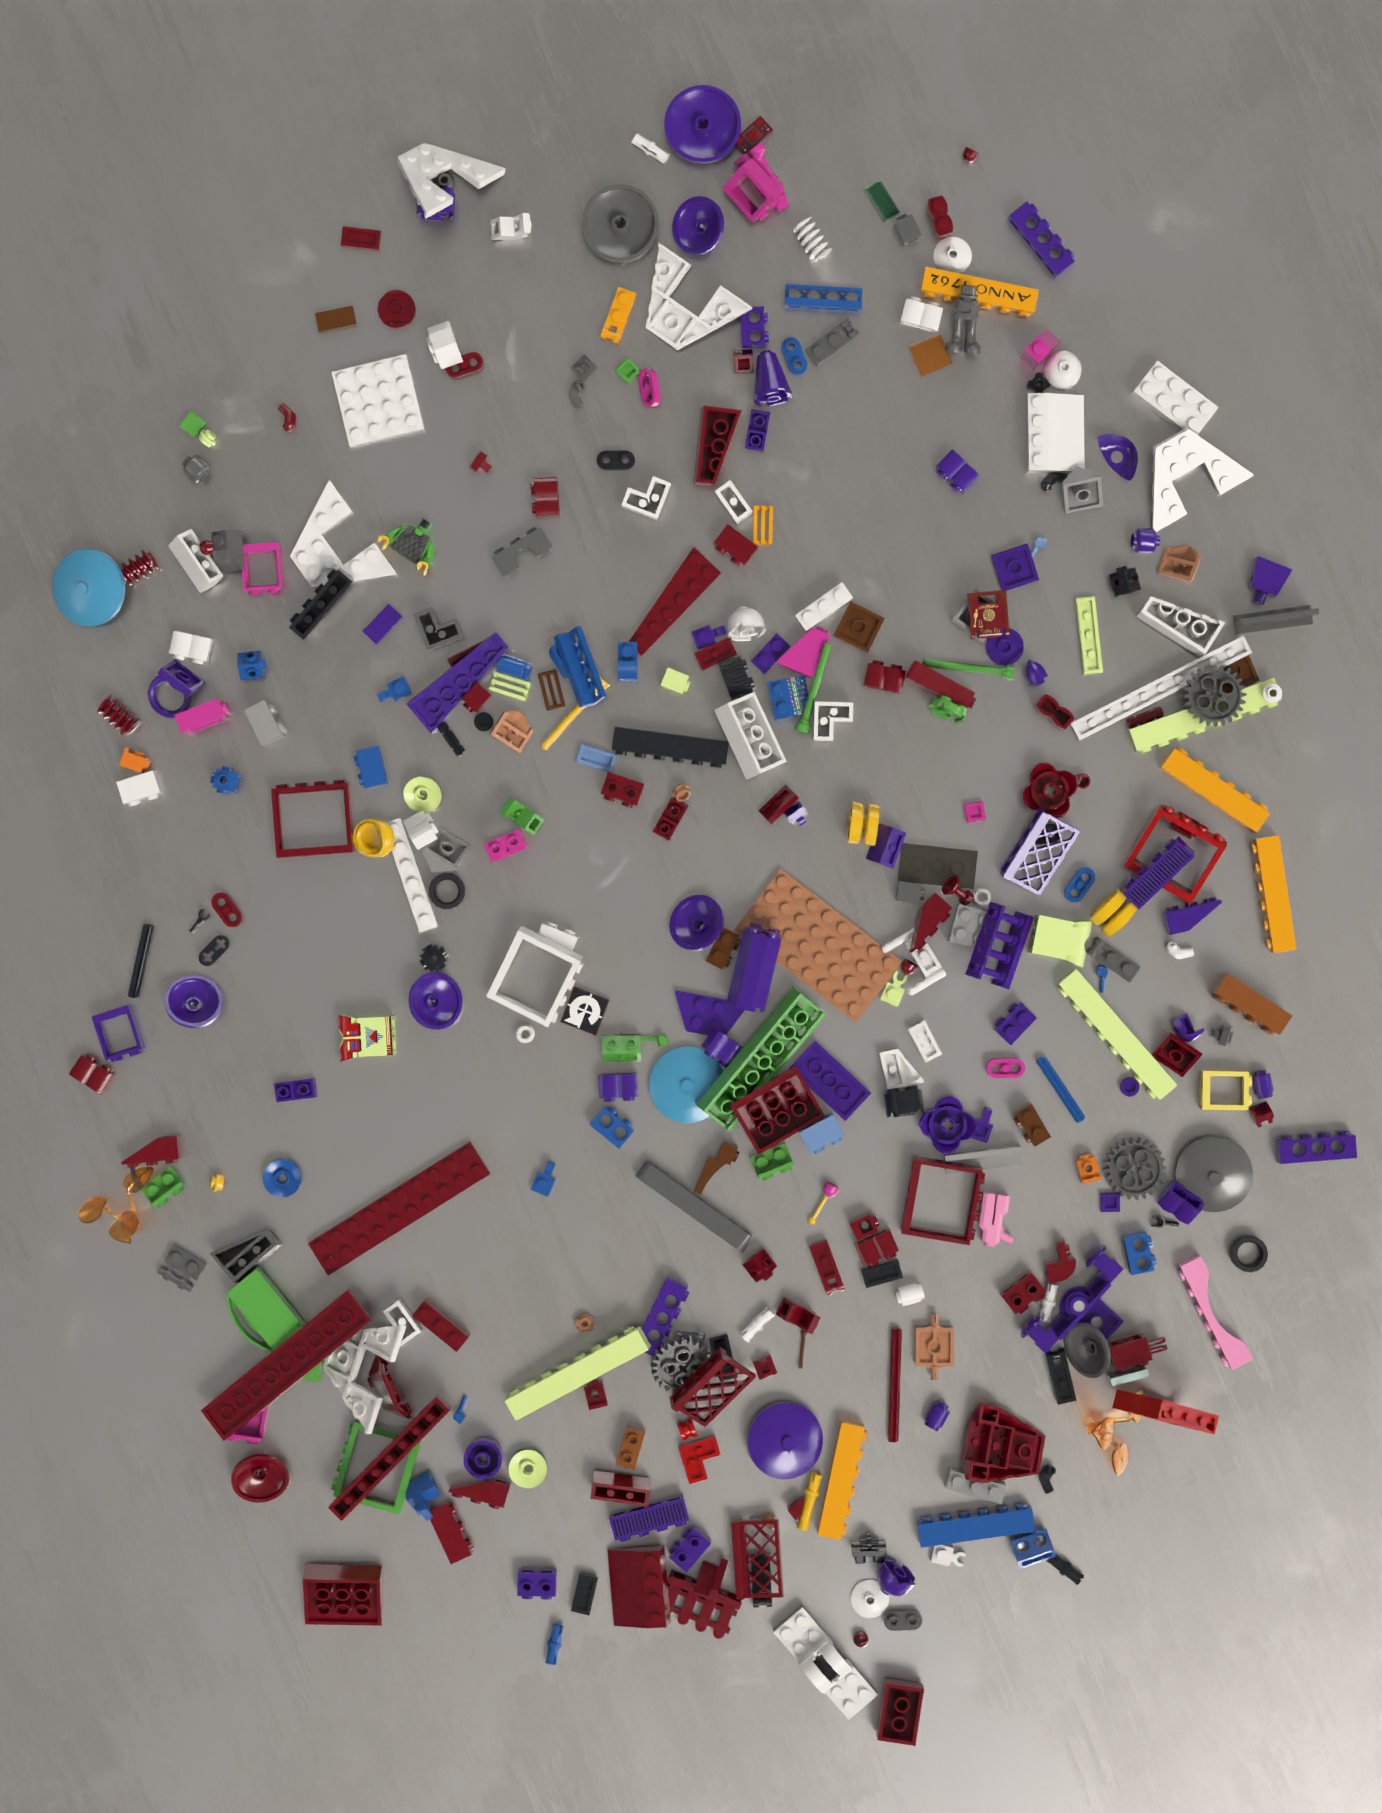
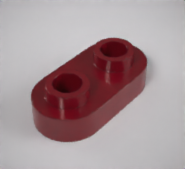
[445,352,483,378]
[211,893,243,927]

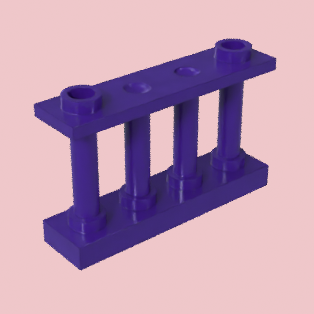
[965,902,1034,990]

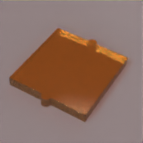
[909,334,953,377]

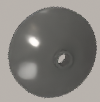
[1064,1322,1111,1378]

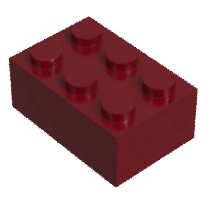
[876,1678,924,1746]

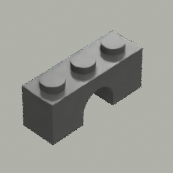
[491,527,553,579]

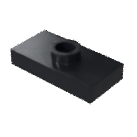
[861,1259,903,1288]
[571,1573,598,1615]

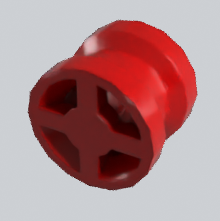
[677,1418,698,1441]

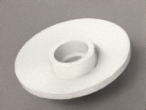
[933,237,972,274]
[851,1579,889,1618]

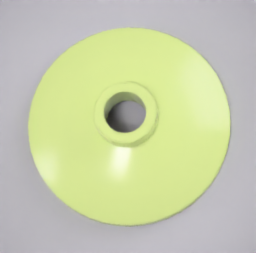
[403,776,442,813]
[509,1450,547,1488]

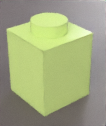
[661,668,691,695]

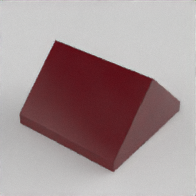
[1152,1031,1202,1077]

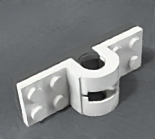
[773,1605,878,1720]

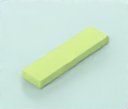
[1075,596,1103,675]

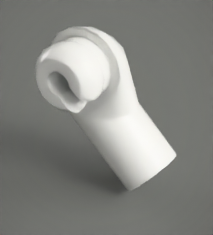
[1166,941,1194,959]

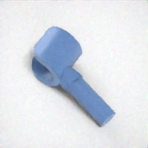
[1031,537,1047,558]

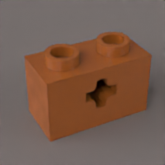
[616,1424,645,1470]

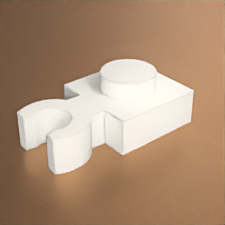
[930,1544,966,1567]

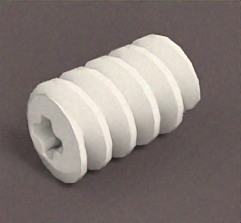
[793,217,832,260]

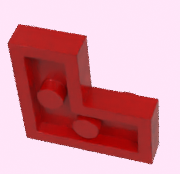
[678,1436,721,1484]

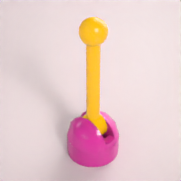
[808,1181,840,1225]

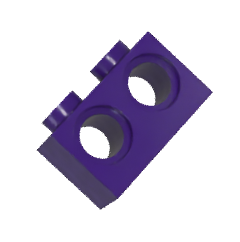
[741,306,769,349]

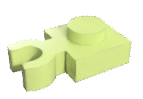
[880,971,908,1007]

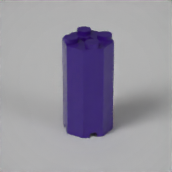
[726,923,783,1012]

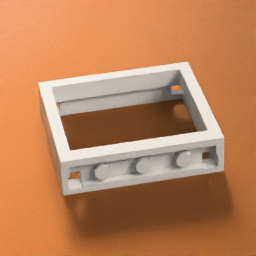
[486,926,584,1027]

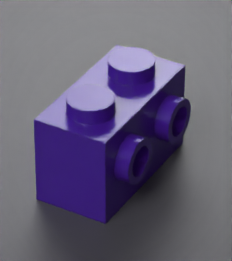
[669,1525,711,1573]
[517,1569,557,1600]

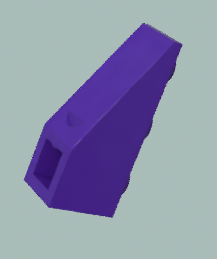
[1163,897,1222,935]

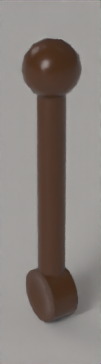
[798,1330,808,1369]

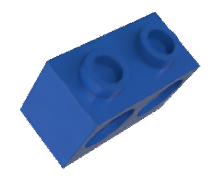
[589,1106,634,1149]
[1122,1231,1156,1275]
[1010,1529,1056,1569]

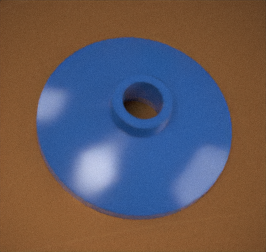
[263,1159,301,1198]

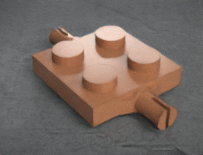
[915,1314,954,1380]

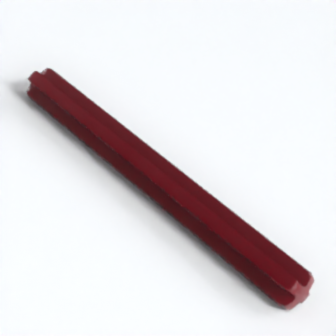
[888,1328,902,1443]

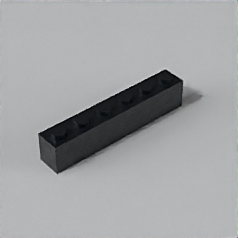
[612,727,729,768]

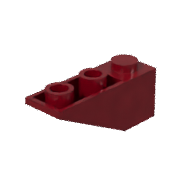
[909,893,952,953]
[121,1135,182,1168]
[448,1477,511,1509]

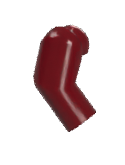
[277,403,296,432]

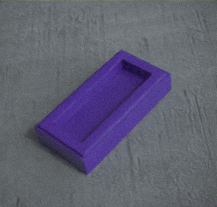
[363,604,403,645]

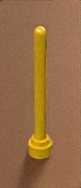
[541,676,609,750]

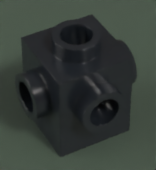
[1109,566,1141,597]
[420,944,448,972]

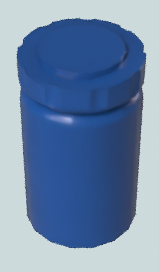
[496,653,533,681]

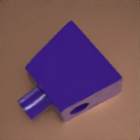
[1249,556,1292,605]

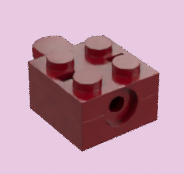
[1108,1333,1168,1372]

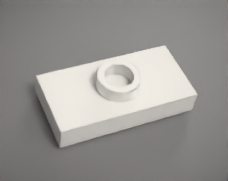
[908,1020,942,1063]

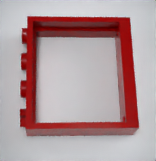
[1124,804,1227,904]
[1112,1389,1219,1435]

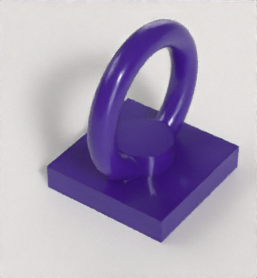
[148,659,206,718]

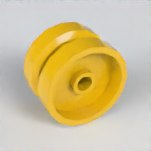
[847,801,880,846]
[1090,889,1138,938]

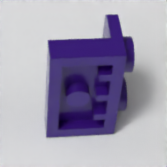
[994,1002,1037,1046]

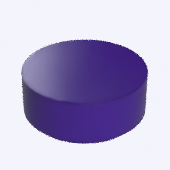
[1120,1077,1139,1097]

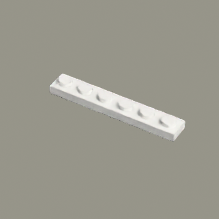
[387,818,438,933]

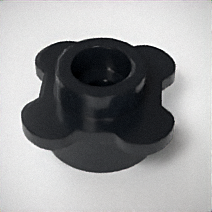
[1027,372,1051,393]

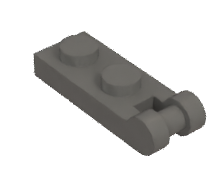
[805,318,859,366]
[1086,937,1140,983]

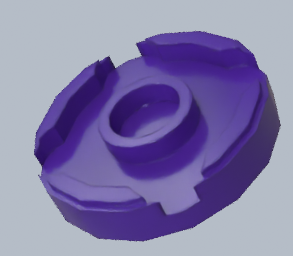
[985,628,1024,666]

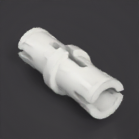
[631,133,670,164]
[1040,1282,1059,1323]
[739,1306,775,1342]

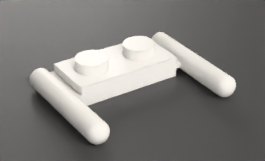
[882,927,946,996]

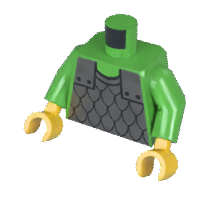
[376,519,435,576]

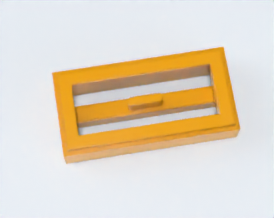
[753,505,773,545]

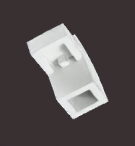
[490,213,531,240]

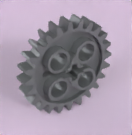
[1183,664,1247,727]
[1103,1137,1167,1200]
[650,1335,711,1393]

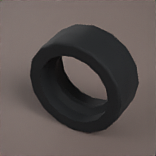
[429,873,465,909]
[1230,1235,1268,1273]

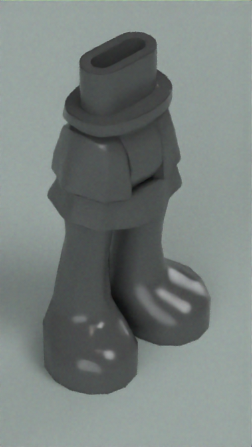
[945,285,981,354]

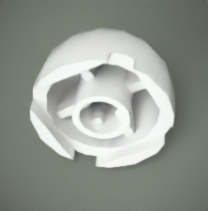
[1043,350,1082,389]
[727,606,766,642]

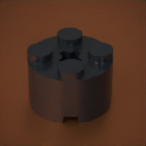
[883,1085,925,1118]

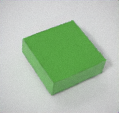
[615,357,640,385]
[179,411,207,438]

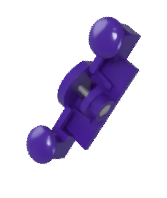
[1021,1245,1124,1354]

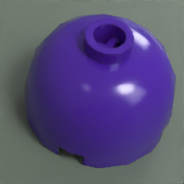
[877,1558,916,1596]

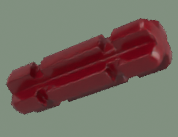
[1126,707,1164,729]

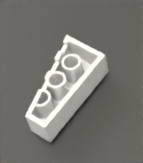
[1136,596,1225,657]

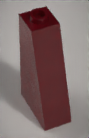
[904,660,976,709]

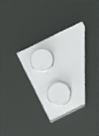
[879,1048,924,1090]

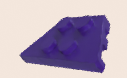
[675,990,745,1035]

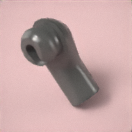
[568,380,585,410]

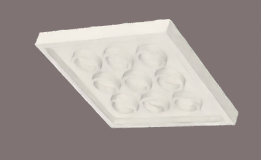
[332,354,425,448]

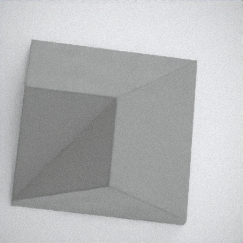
[1059,467,1103,514]
[422,826,471,873]

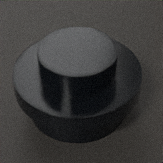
[474,712,493,731]

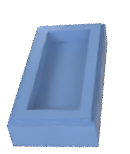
[575,744,617,773]

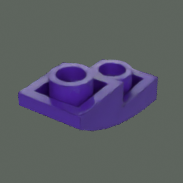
[745,409,770,451]
[274,1078,317,1102]

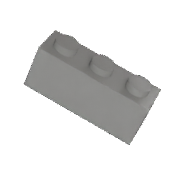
[944,1467,1007,1504]

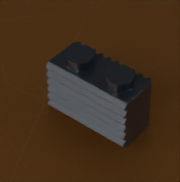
[718,656,755,701]

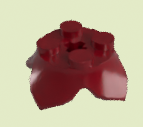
[1023,763,1078,818]

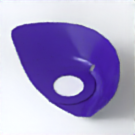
[1097,434,1138,481]

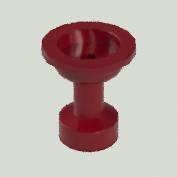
[942,875,974,906]

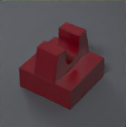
[469,451,492,472]
[1249,1101,1274,1128]
[753,1355,777,1380]

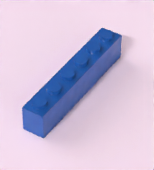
[917,1503,1035,1548]

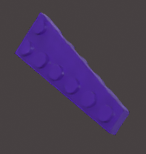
[407,632,508,733]

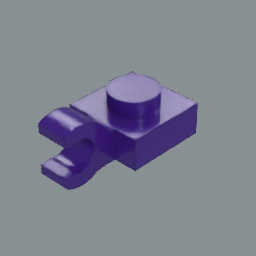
[692,625,727,650]
[971,1107,993,1143]

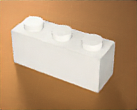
[168,529,223,593]
[795,582,853,633]

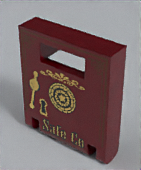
[967,590,1010,640]

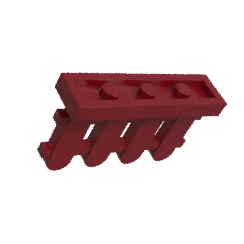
[667,1569,742,1639]

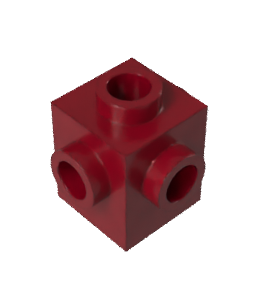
[742,1248,777,1283]

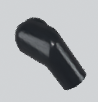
[1041,472,1068,492]
[1039,1465,1056,1494]

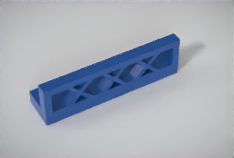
[784,284,862,312]
[554,626,607,708]

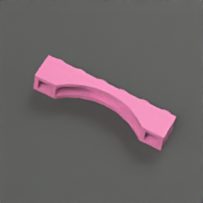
[1177,1255,1253,1370]

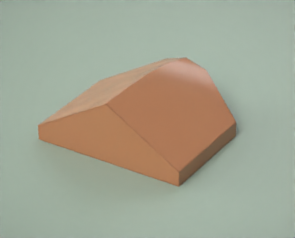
[1157,545,1201,582]
[489,710,533,753]

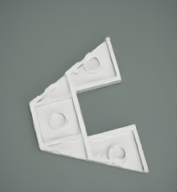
[397,143,505,218]
[646,243,752,350]
[1151,428,1254,531]
[290,480,397,588]
[323,1325,406,1434]

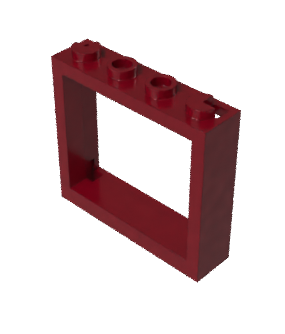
[271,780,355,858]
[901,1156,985,1245]

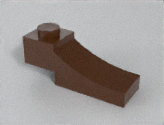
[694,1140,739,1194]

